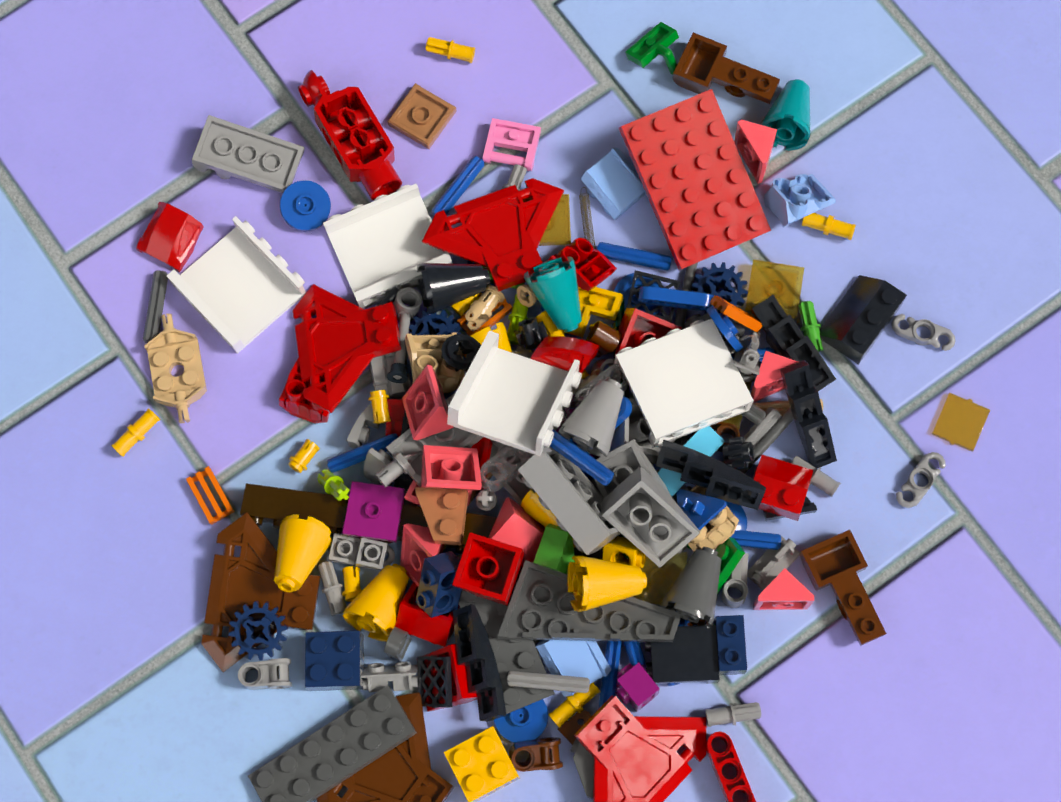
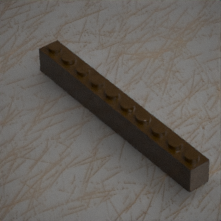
[240,483,497,554]

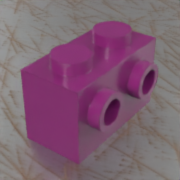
[615,662,660,712]

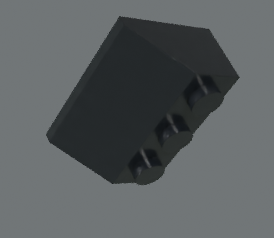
[819,275,907,365]

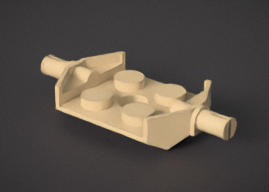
[144,314,207,423]

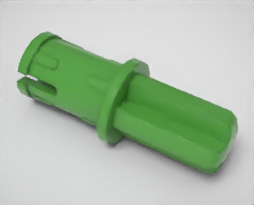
[798,301,824,352]

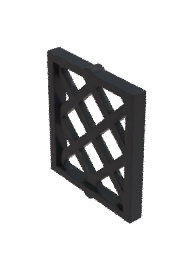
[627,270,680,323]
[417,655,452,708]

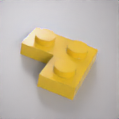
[565,287,624,338]

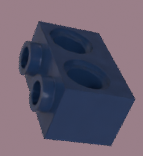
[415,551,462,618]
[714,615,747,675]

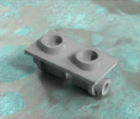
[733,335,760,375]
[747,536,800,590]
[361,662,418,692]

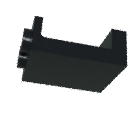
[645,625,720,685]

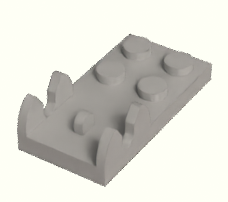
[192,115,304,193]

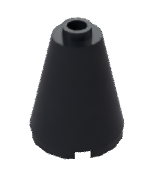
[417,263,490,315]

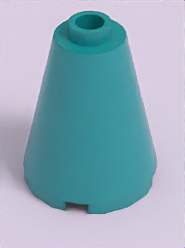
[761,79,810,151]
[524,256,582,332]

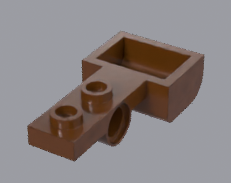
[673,32,780,104]
[800,530,887,646]

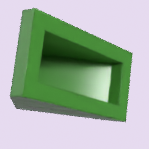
[533,524,575,574]

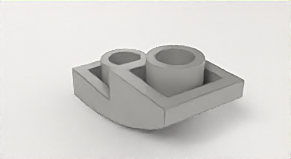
[347,403,380,449]
[364,448,393,486]
[328,533,388,570]

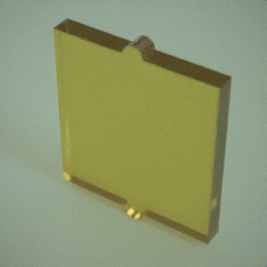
[932,393,990,452]

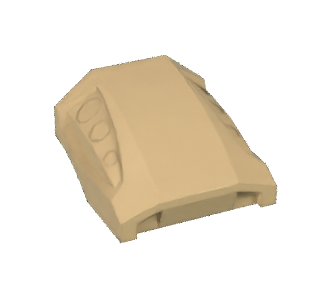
[405,333,465,393]
[688,485,739,552]

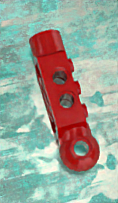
[298,70,402,200]

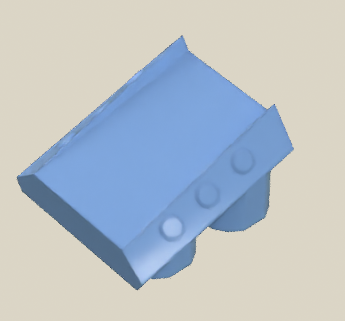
[581,148,646,220]
[764,174,836,228]
[536,640,612,697]

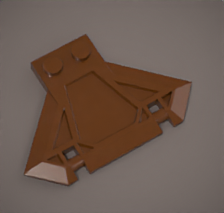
[201,512,321,672]
[317,692,454,802]

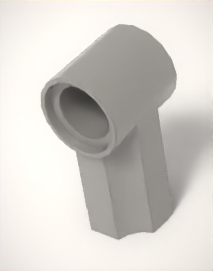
[721,553,748,608]

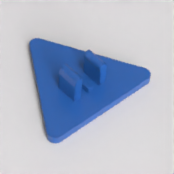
[677,489,727,530]

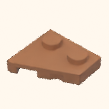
[415,487,469,545]

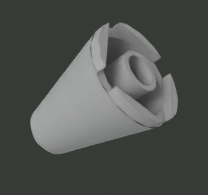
[558,378,624,457]

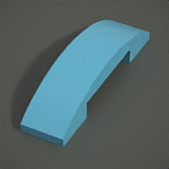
[658,426,725,496]

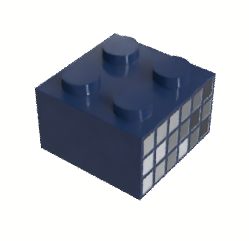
[305,631,364,691]

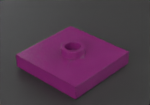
[343,481,406,543]

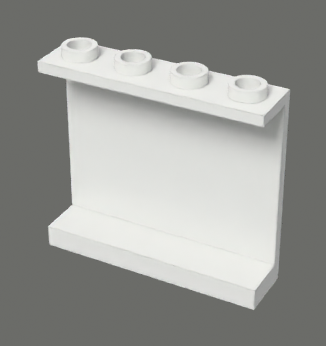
[323,183,453,309]
[167,216,306,354]
[613,319,754,448]
[447,331,582,456]

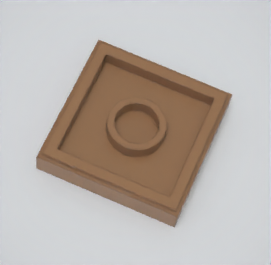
[387,83,457,149]

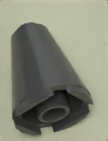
[660,546,722,627]

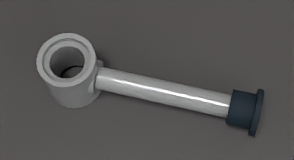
[387,287,422,383]

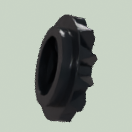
[441,334,481,372]

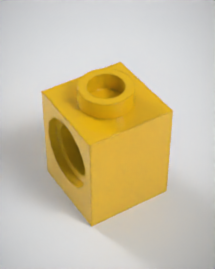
[603,536,646,568]

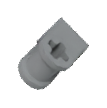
[238,658,292,690]

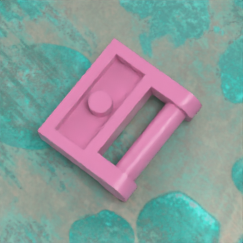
[483,118,541,171]

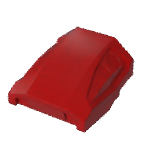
[136,202,204,272]
[547,238,617,292]
[530,335,599,374]
[279,357,330,424]

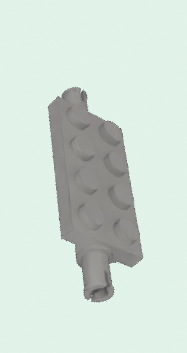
[375,392,483,488]

